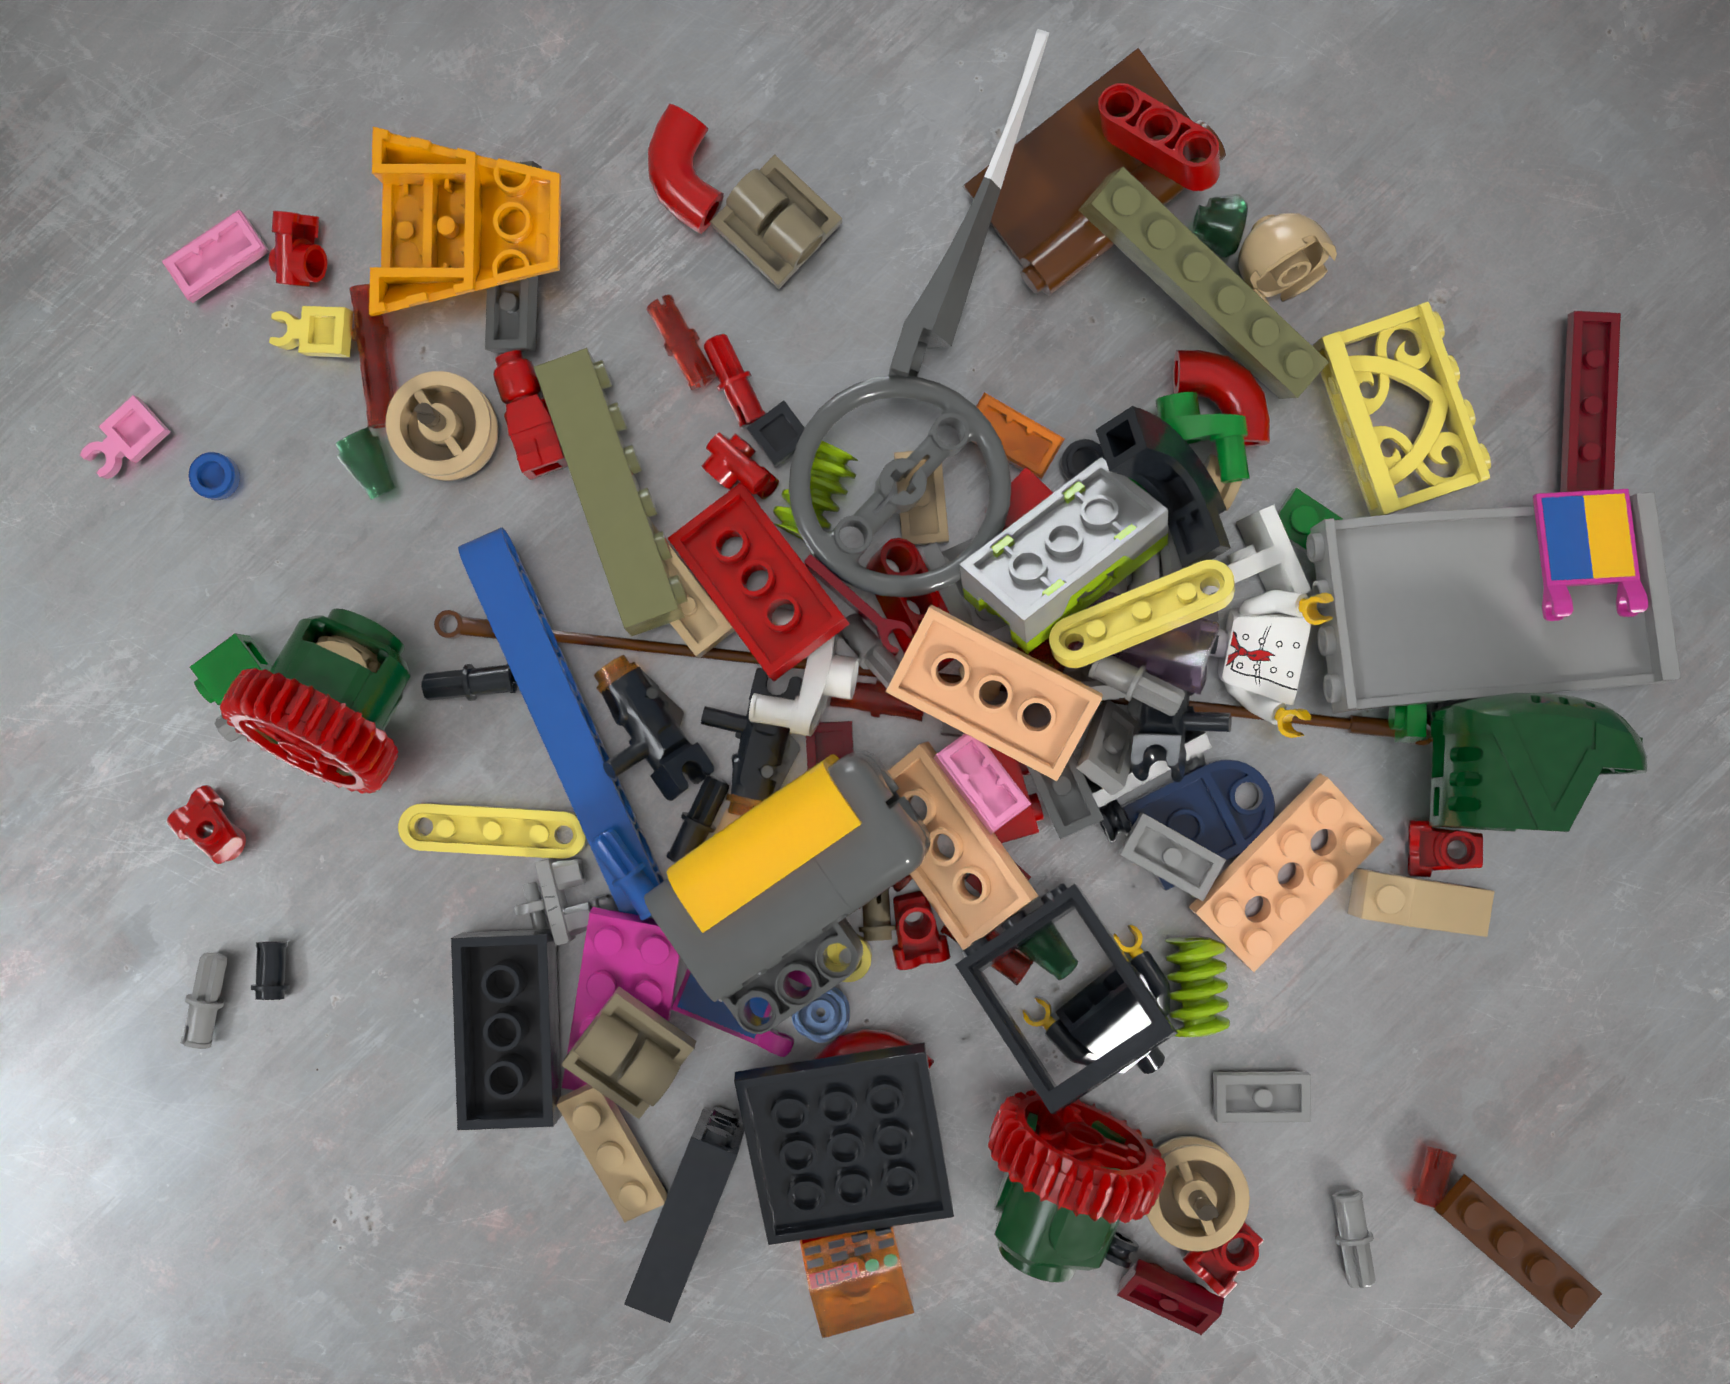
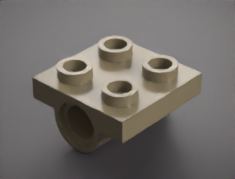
[710,154,842,289]
[561,987,697,1119]

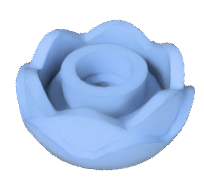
[792,987,850,1043]

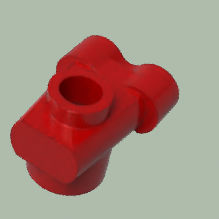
[269,211,328,287]
[701,432,779,499]
[167,785,246,864]
[1408,820,1483,877]
[892,891,951,970]
[1182,1221,1264,1298]

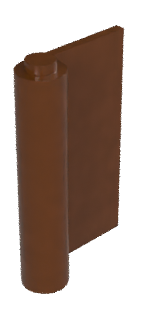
[962,48,1226,295]

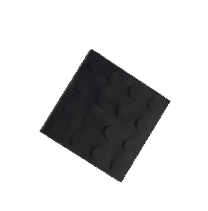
[734,1042,954,1245]

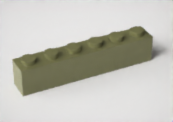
[1078,167,1329,399]
[534,348,688,636]

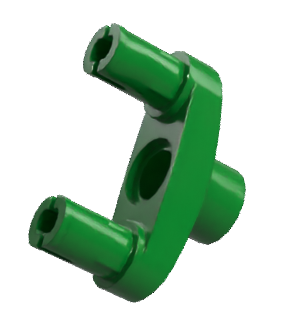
[1128,392,1250,496]

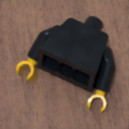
[1023,925,1170,1074]

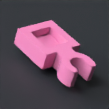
[80,395,171,479]

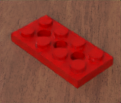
[668,482,850,682]

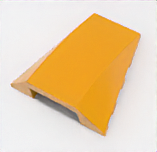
[369,126,561,316]

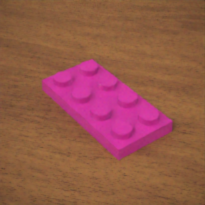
[562,907,680,1090]

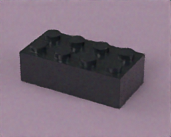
[451,929,562,1130]

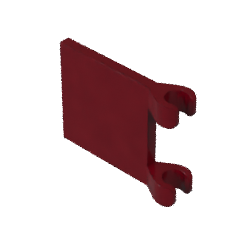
[804,554,913,656]

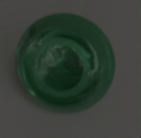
[1192,194,1248,258]

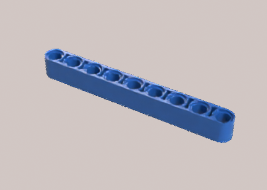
[458,527,664,918]

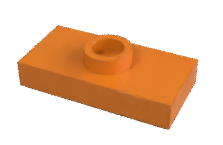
[972,392,1065,480]

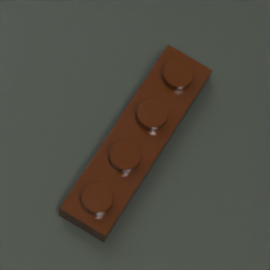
[1434,1174,1602,1329]

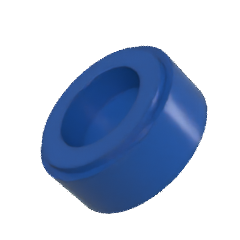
[188,452,240,500]

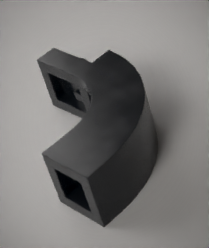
[1096,406,1231,568]

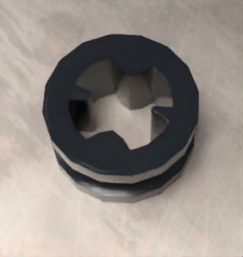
[1099,799,1131,843]
[1105,1230,1139,1268]

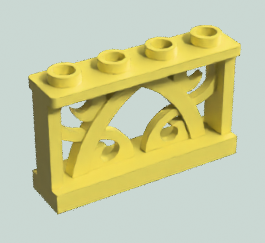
[1312,301,1491,516]

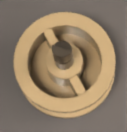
[386,371,499,481]
[1146,1136,1250,1251]

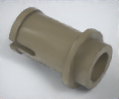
[859,889,896,941]

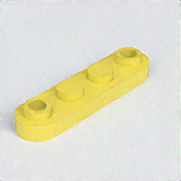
[1049,560,1235,668]
[398,803,587,859]

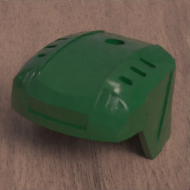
[1429,693,1647,832]

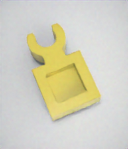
[269,306,354,358]

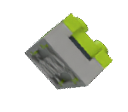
[959,457,1168,654]

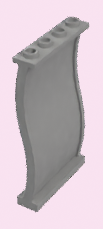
[1306,492,1681,714]

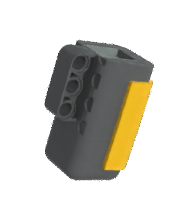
[644,750,930,1034]

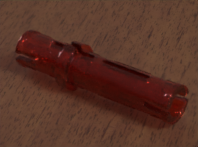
[349,284,394,429]

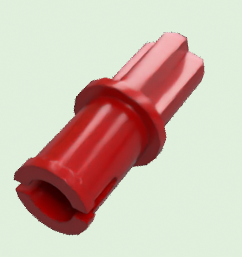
[704,334,766,428]

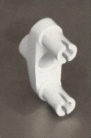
[749,607,859,736]

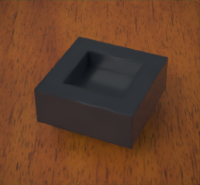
[747,400,805,467]

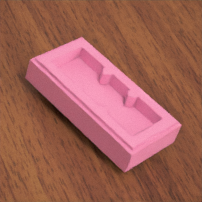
[162,209,270,303]
[933,734,1031,834]

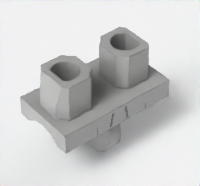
[514,858,592,946]

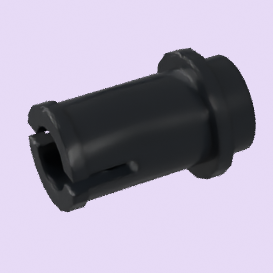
[251,942,290,1000]

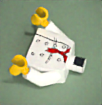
[1195,589,1334,738]

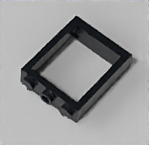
[955,883,1178,1114]
[624,1107,745,1323]

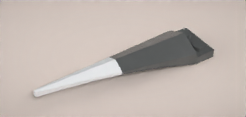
[888,29,1049,377]

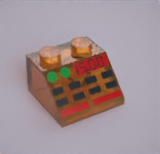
[800,1226,914,1339]

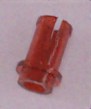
[1411,1145,1457,1208]

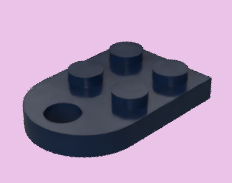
[1121,760,1275,891]

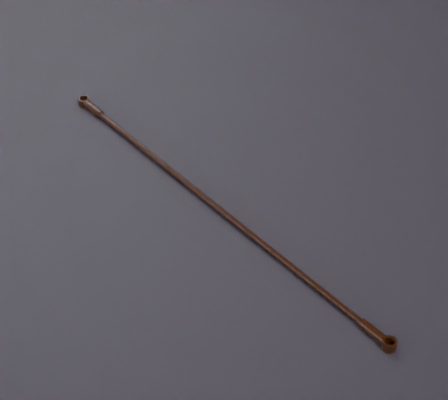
[434,610,1432,746]

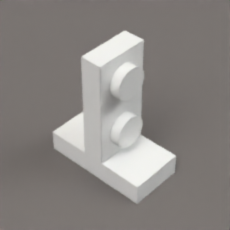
[1202,505,1312,595]

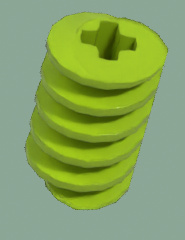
[773,441,858,540]
[1165,936,1230,1037]

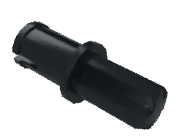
[421,663,518,701]
[666,776,729,863]

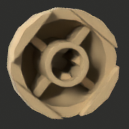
[1238,213,1337,305]

